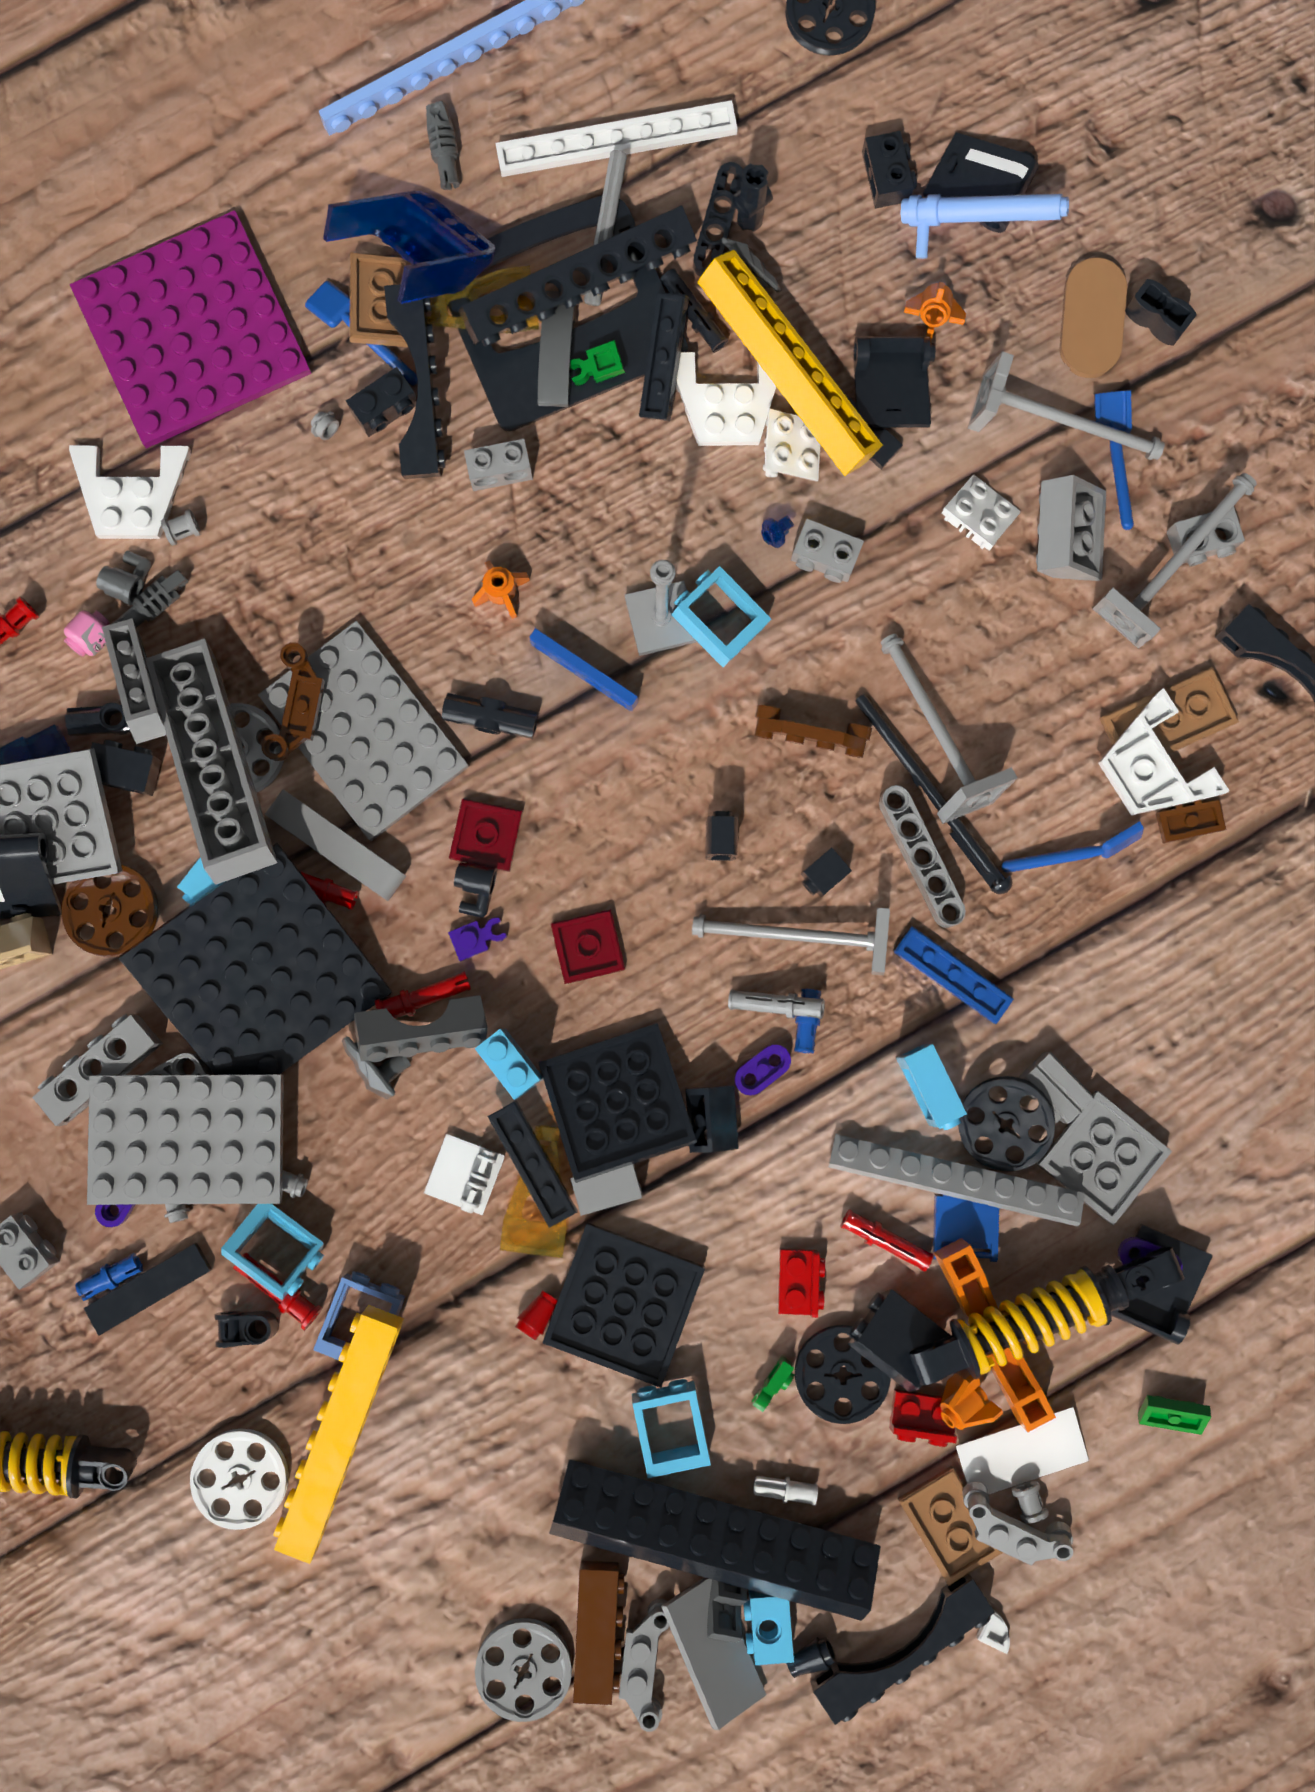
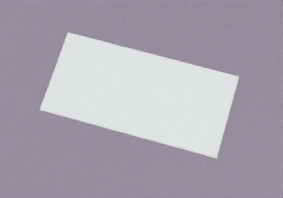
[956,1407,1089,1494]

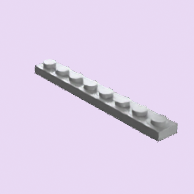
[829,1134,1085,1227]

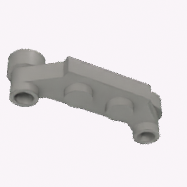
[962,1482,1073,1566]
[619,1599,669,1732]

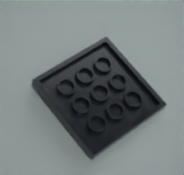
[538,1023,697,1183]
[543,1222,705,1388]

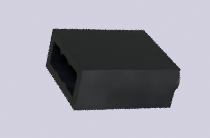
[848,1289,950,1392]

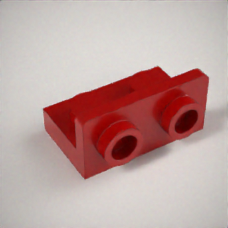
[778,1249,825,1318]
[889,1390,957,1447]

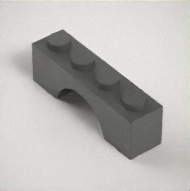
[354,995,488,1062]

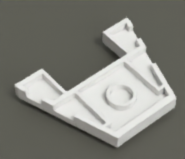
[676,352,776,446]
[69,445,191,539]
[1098,688,1229,816]

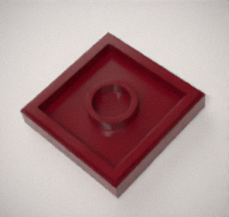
[449,798,523,872]
[551,909,625,984]

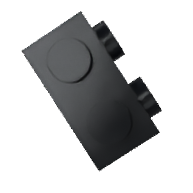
[862,131,917,209]
[346,367,417,438]
[91,740,162,796]
[685,1086,739,1153]

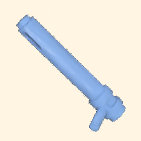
[901,194,1069,259]

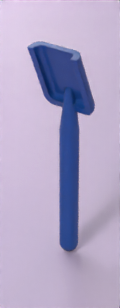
[305,281,418,386]
[1095,390,1134,530]
[1001,821,1144,873]

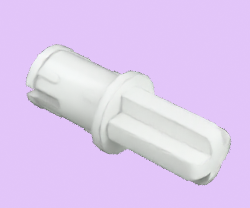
[753,1476,818,1505]

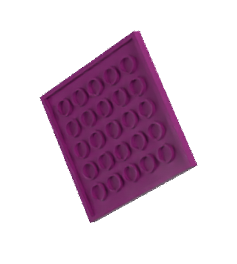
[69,210,312,449]

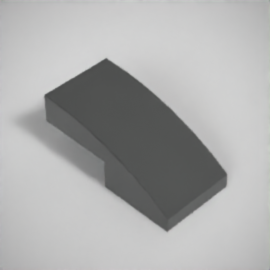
[707,1579,747,1643]

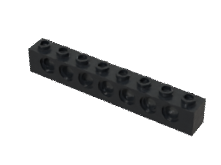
[458,205,697,347]

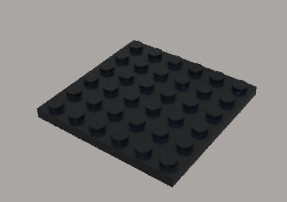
[119,843,392,1075]

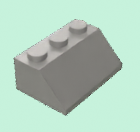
[1036,475,1106,581]

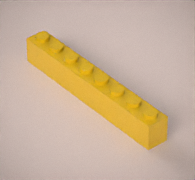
[697,250,883,476]
[273,1305,404,1564]

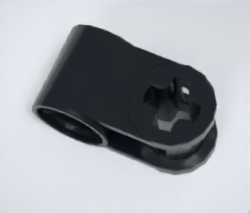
[214,1311,279,1348]

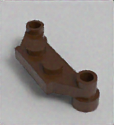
[261,643,325,761]
[754,705,872,758]

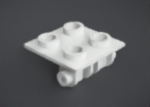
[763,409,821,481]
[941,474,1021,551]
[424,1134,505,1215]

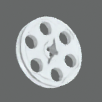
[190,1429,289,1530]

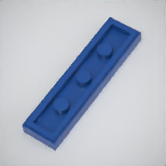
[529,628,638,711]
[893,926,1014,1024]

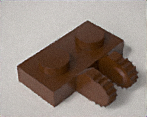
[1156,781,1226,844]

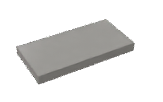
[661,1577,766,1730]

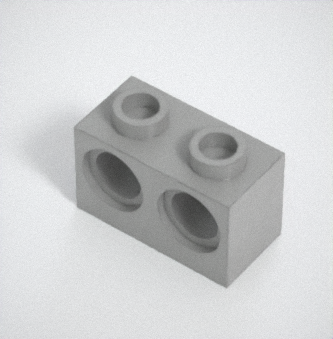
[464,439,533,491]
[1166,506,1245,567]

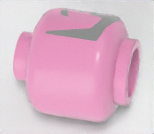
[64,610,110,657]

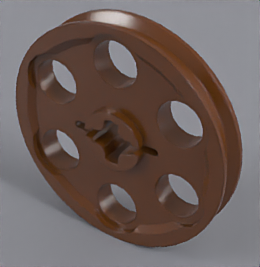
[62,865,158,957]

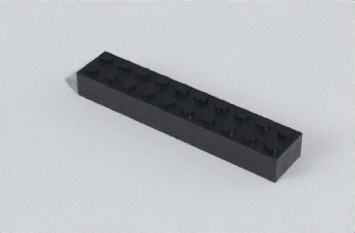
[549,1459,881,1621]

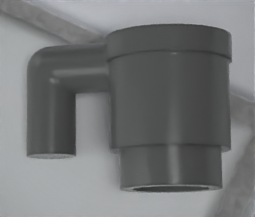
[96,551,152,605]

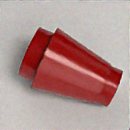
[515,1290,558,1341]

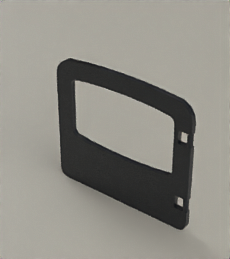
[438,195,688,432]

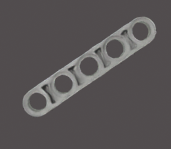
[879,785,966,928]
[265,789,406,901]

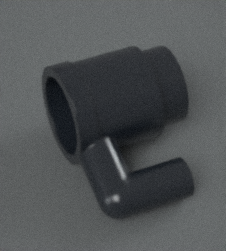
[454,862,497,917]

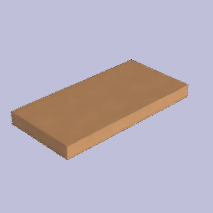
[1099,667,1239,754]

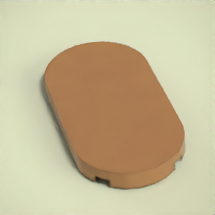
[1059,258,1127,378]

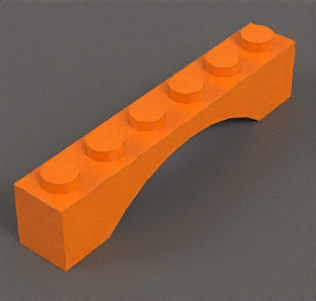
[933,1238,1056,1432]

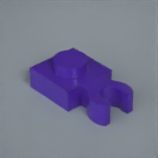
[448,918,507,962]

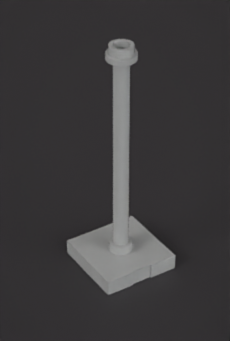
[968,351,1165,460]
[1093,473,1257,649]
[625,560,697,656]
[881,634,1018,824]
[692,908,890,976]

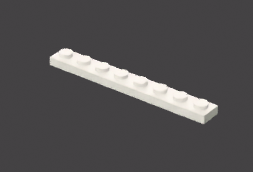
[495,100,738,177]

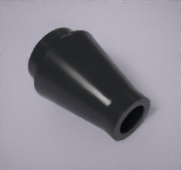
[787,1637,837,1678]

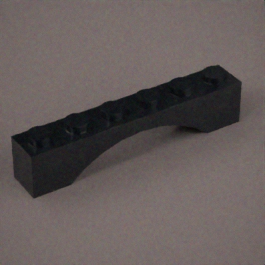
[384,283,446,479]
[1215,604,1315,702]
[810,1573,995,1725]

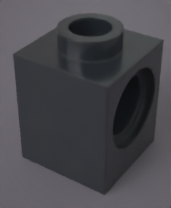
[801,847,852,897]

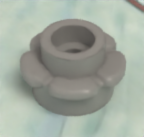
[311,411,339,440]

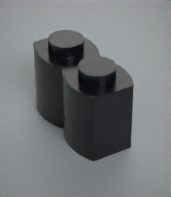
[1125,279,1197,346]
[705,811,738,861]

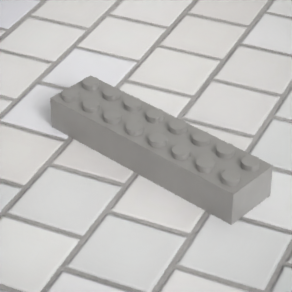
[145,638,277,885]

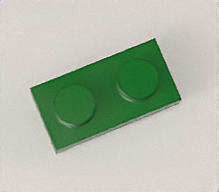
[1138,1395,1212,1435]

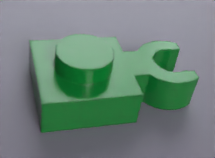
[570,340,625,385]
[751,1356,795,1412]

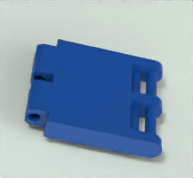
[933,1194,999,1262]

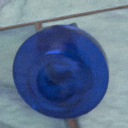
[761,515,795,548]

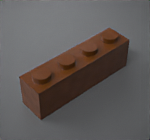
[573,1561,625,1705]

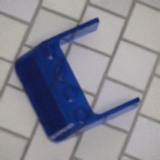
[323,191,496,304]

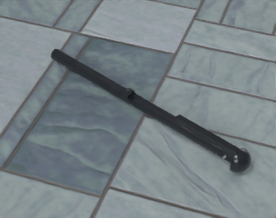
[855,694,1013,894]

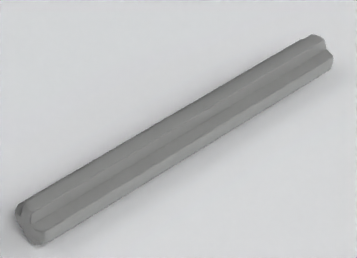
[584,150,627,306]

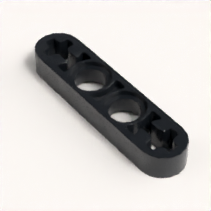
[693,162,743,277]

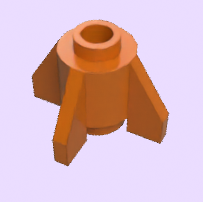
[904,282,966,342]
[472,560,530,619]
[940,1373,1003,1430]

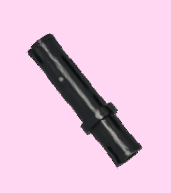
[660,268,728,353]

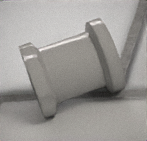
[161,509,201,546]
[1011,1481,1049,1523]

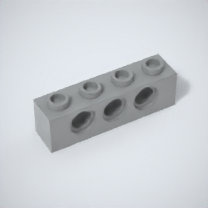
[102,618,166,744]
[32,1014,163,1126]

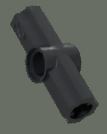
[732,163,773,232]
[442,693,539,739]
[65,702,131,736]

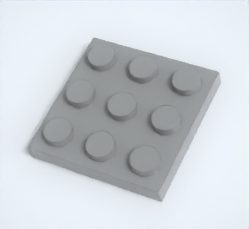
[1037,1091,1172,1225]

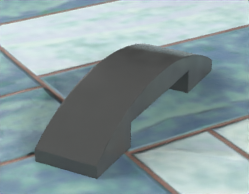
[538,291,576,407]

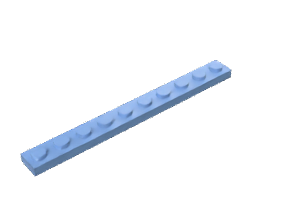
[319,0,585,136]

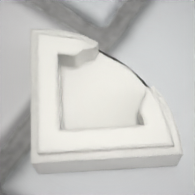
[976,1609,1010,1654]

